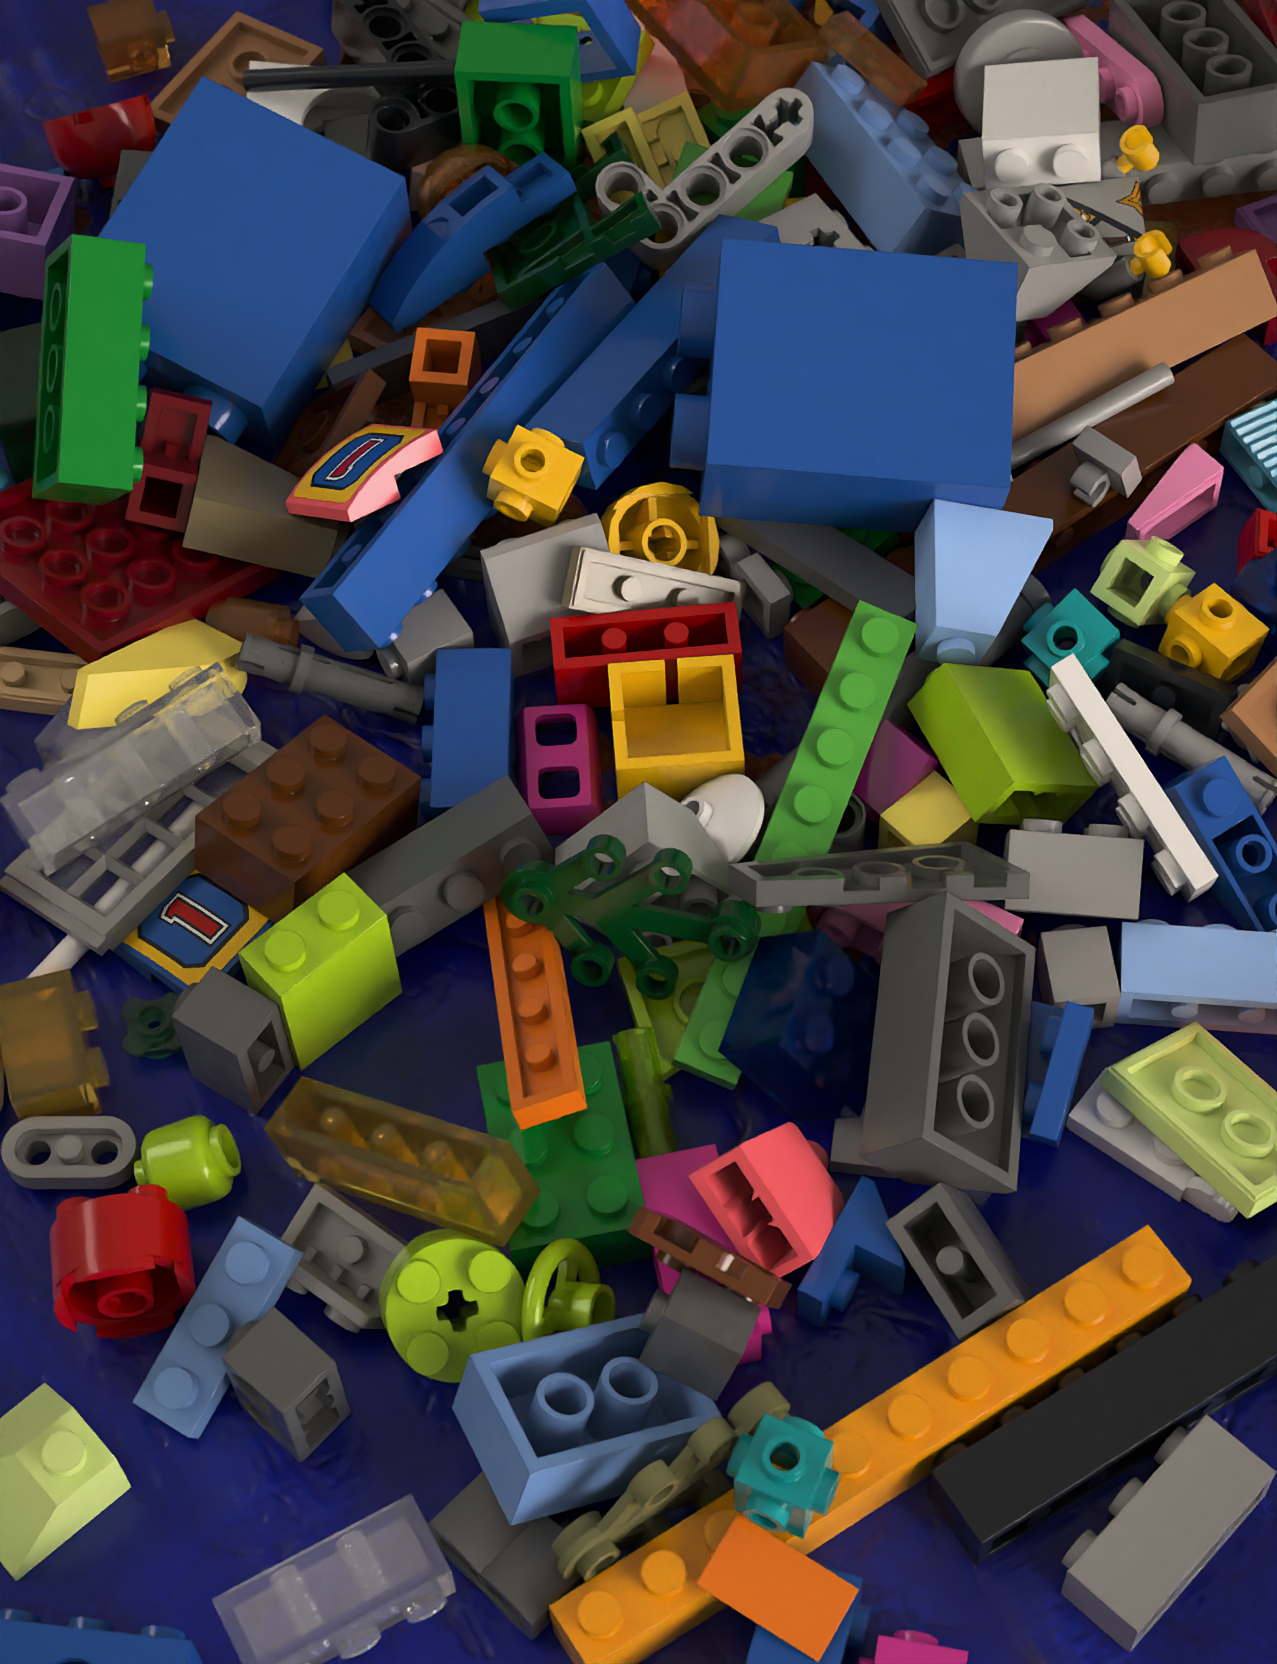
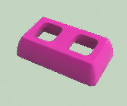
[515,704,604,836]

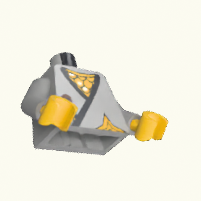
[1057,125,1172,301]

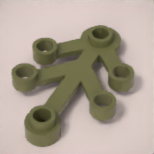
[551,1382,791,1581]

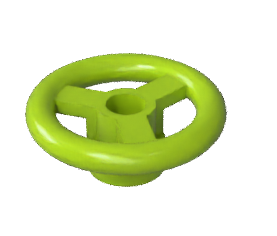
[521,1238,616,1342]

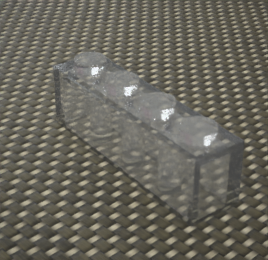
[0,661,261,877]

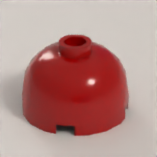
[42,94,157,189]

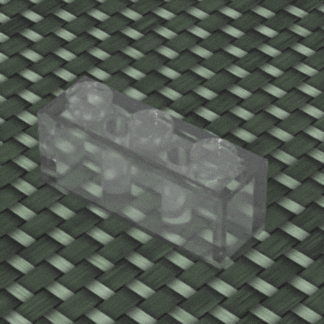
[212,1494,457,1664]

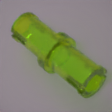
[612,1027,678,1159]

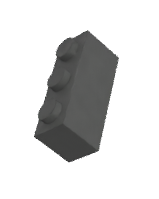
[345,775,555,957]

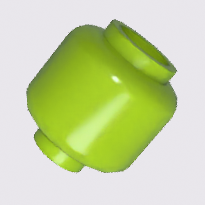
[134,1114,241,1212]

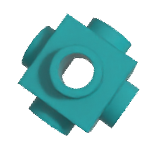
[1021,588,1121,689]
[726,1413,841,1539]

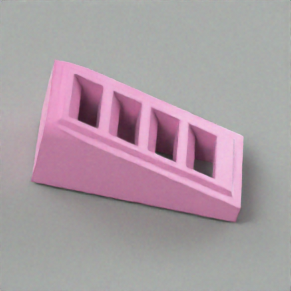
[1125,443,1224,541]

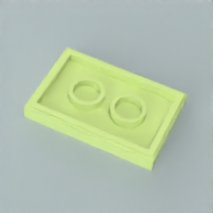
[1100,1021,1277,1219]

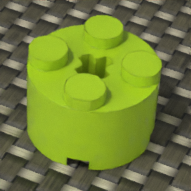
[379,1228,525,1383]

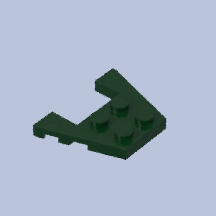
[486,131,662,310]

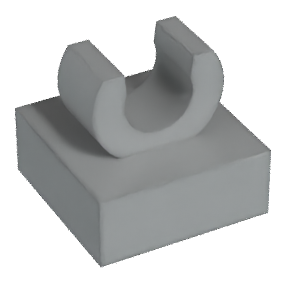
[1069,425,1142,508]

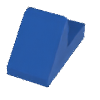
[796,1176,906,1328]

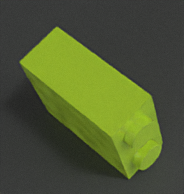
[907,663,1099,825]
[238,872,402,1071]

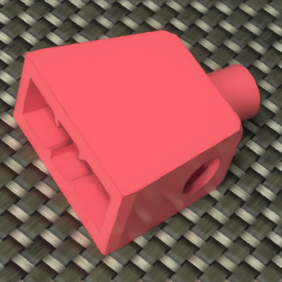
[688,1122,845,1277]

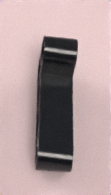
[331,0,463,173]

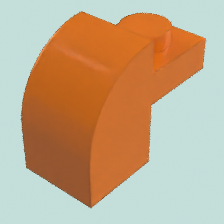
[409,327,481,431]

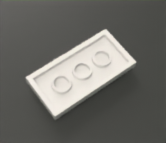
[1045,653,1218,903]

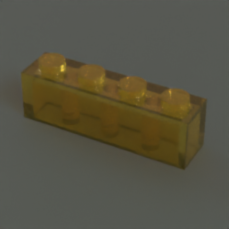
[263,1076,541,1247]

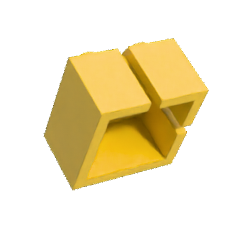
[608,654,745,803]

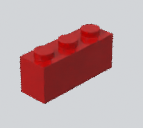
[549,602,742,708]

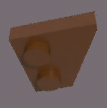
[627,1206,792,1309]

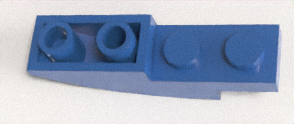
[368,152,577,333]

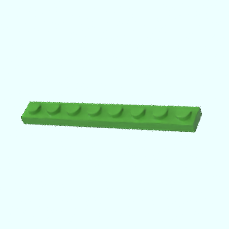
[670,600,918,1090]

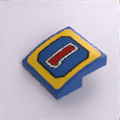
[113,869,276,996]

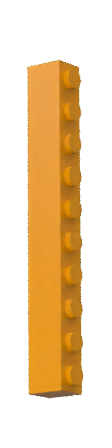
[549,1225,1192,1664]

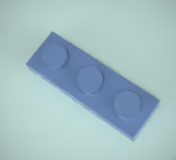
[133,1216,305,1439]

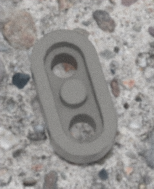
[1,1116,140,1189]

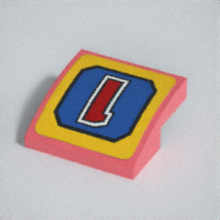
[285,424,444,522]

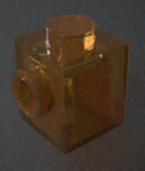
[87,0,175,82]

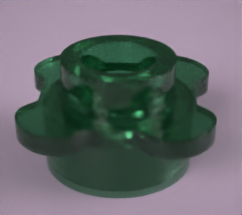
[120,992,182,1059]

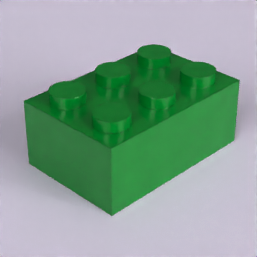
[454,21,586,179]
[476,1041,651,1282]

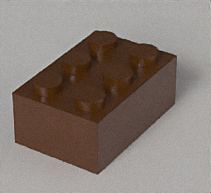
[194,714,422,923]

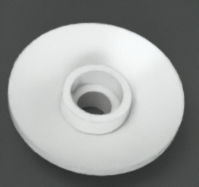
[681,774,765,865]

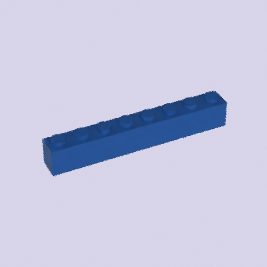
[299,262,636,652]

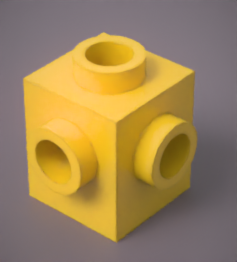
[482,425,584,528]
[1158,583,1269,683]

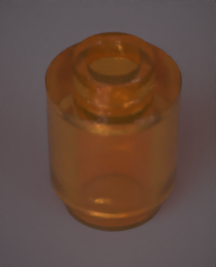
[205,596,299,647]

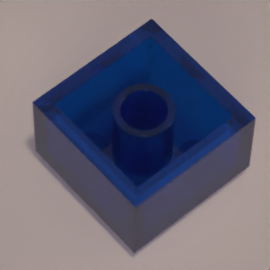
[718,929,879,1122]

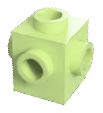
[1090,536,1196,628]

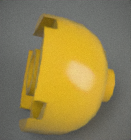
[600,482,720,575]

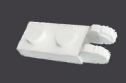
[1066,1067,1239,1223]

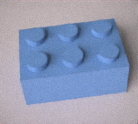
[452,1313,721,1526]

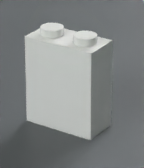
[982,57,1101,189]

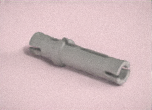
[1106,682,1277,816]

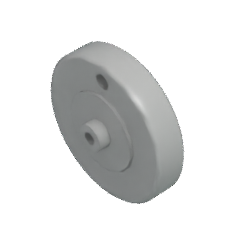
[953,9,1084,136]

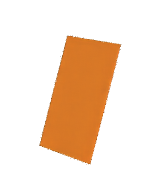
[695,1513,859,1662]

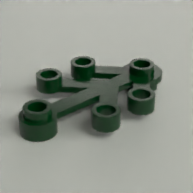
[501,834,761,1000]

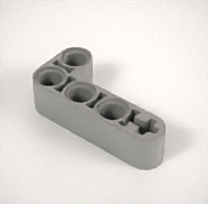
[595,87,814,271]

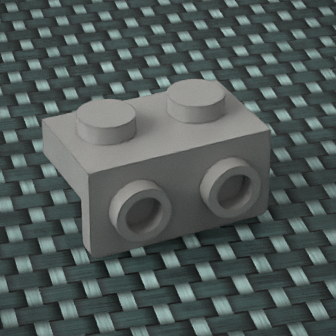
[281,1183,409,1333]

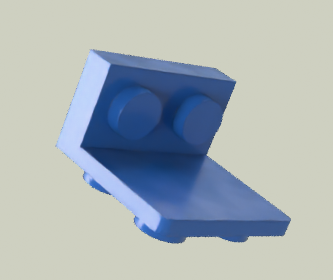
[1021,1000,1094,1148]

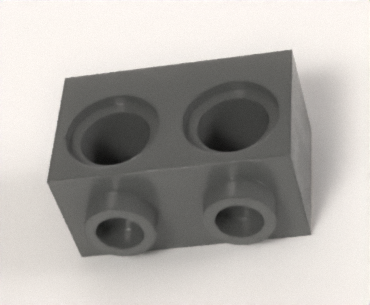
[222,1307,351,1463]

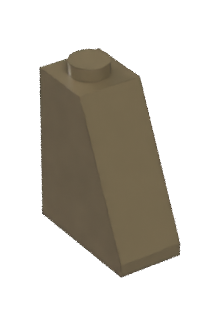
[182,434,349,578]

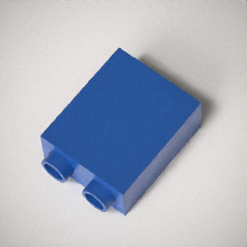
[98,76,413,453]
[669,238,1018,533]

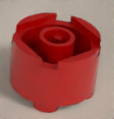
[49,1184,196,1339]

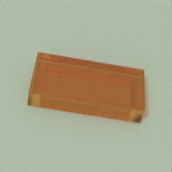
[818,11,929,106]

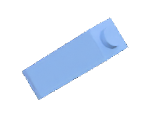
[914,499,1053,666]

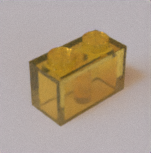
[0,969,109,1121]

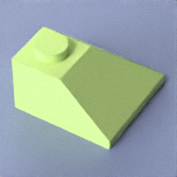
[0,1383,131,1582]

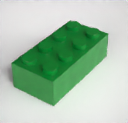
[32,234,153,506]

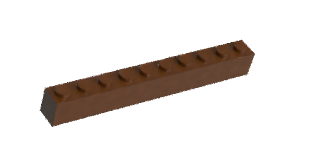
[783,333,1277,698]

